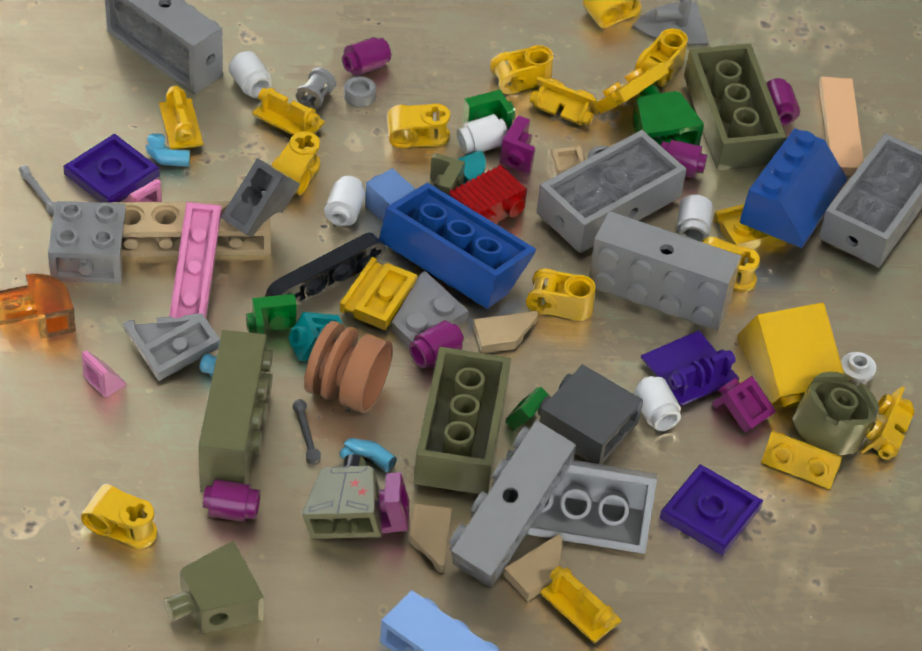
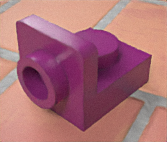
[499,115,535,173]
[712,376,777,433]
[379,472,410,533]

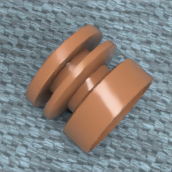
[304,321,393,414]

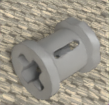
[296,68,336,110]

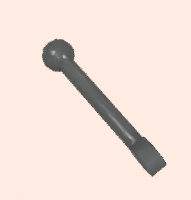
[293,399,321,465]

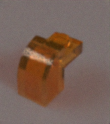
[0,273,76,339]

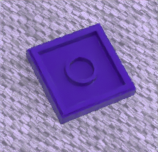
[63,133,160,203]
[659,464,763,556]

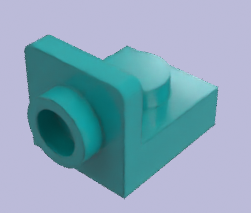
[288,312,343,361]

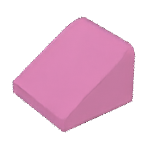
[123,179,162,202]
[82,350,126,398]

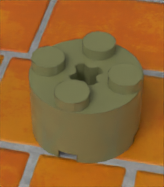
[792,372,879,455]

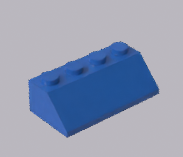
[739,128,847,248]
[379,182,536,309]

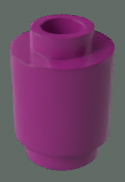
[342,37,392,77]
[766,78,800,126]
[661,140,708,179]
[409,320,464,368]
[203,479,261,522]

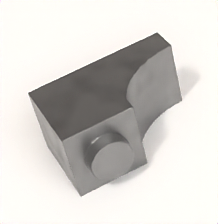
[221,158,300,238]

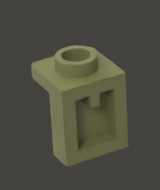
[430,153,465,195]

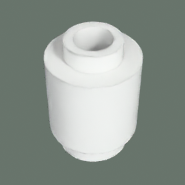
[228,51,272,98]
[457,114,508,154]
[324,176,365,226]
[677,195,713,242]
[633,376,681,431]

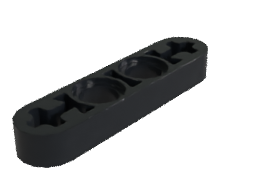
[265,232,386,306]

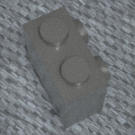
[538,364,643,464]

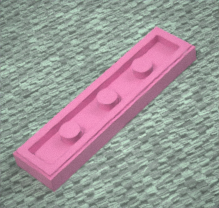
[169,202,222,319]

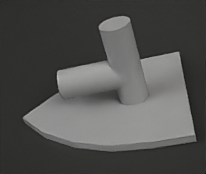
[632,0,709,46]

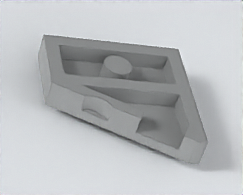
[391,271,469,348]
[123,314,220,381]

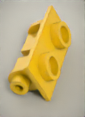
[529,76,599,126]
[159,86,204,150]
[252,87,325,135]
[861,386,915,460]
[761,430,842,489]
[540,566,622,643]

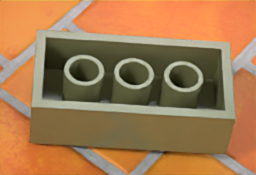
[684,43,787,170]
[198,330,273,492]
[414,346,511,494]

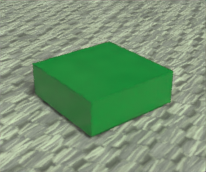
[505,387,550,431]

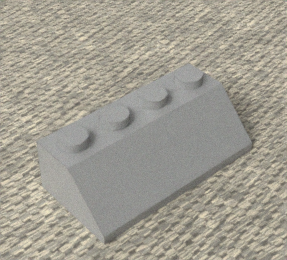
[506,450,657,554]

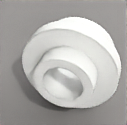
[841,352,876,385]

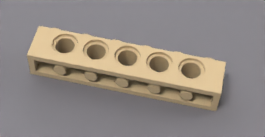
[111,201,271,257]

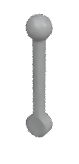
[19,165,56,215]

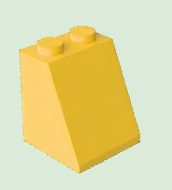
[737,302,844,408]

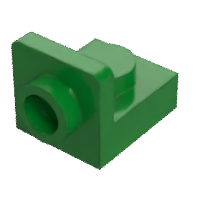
[462,89,516,131]
[246,294,297,334]

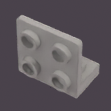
[48,201,126,284]

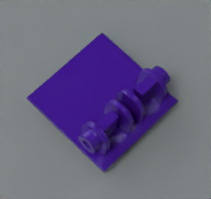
[640,330,739,406]

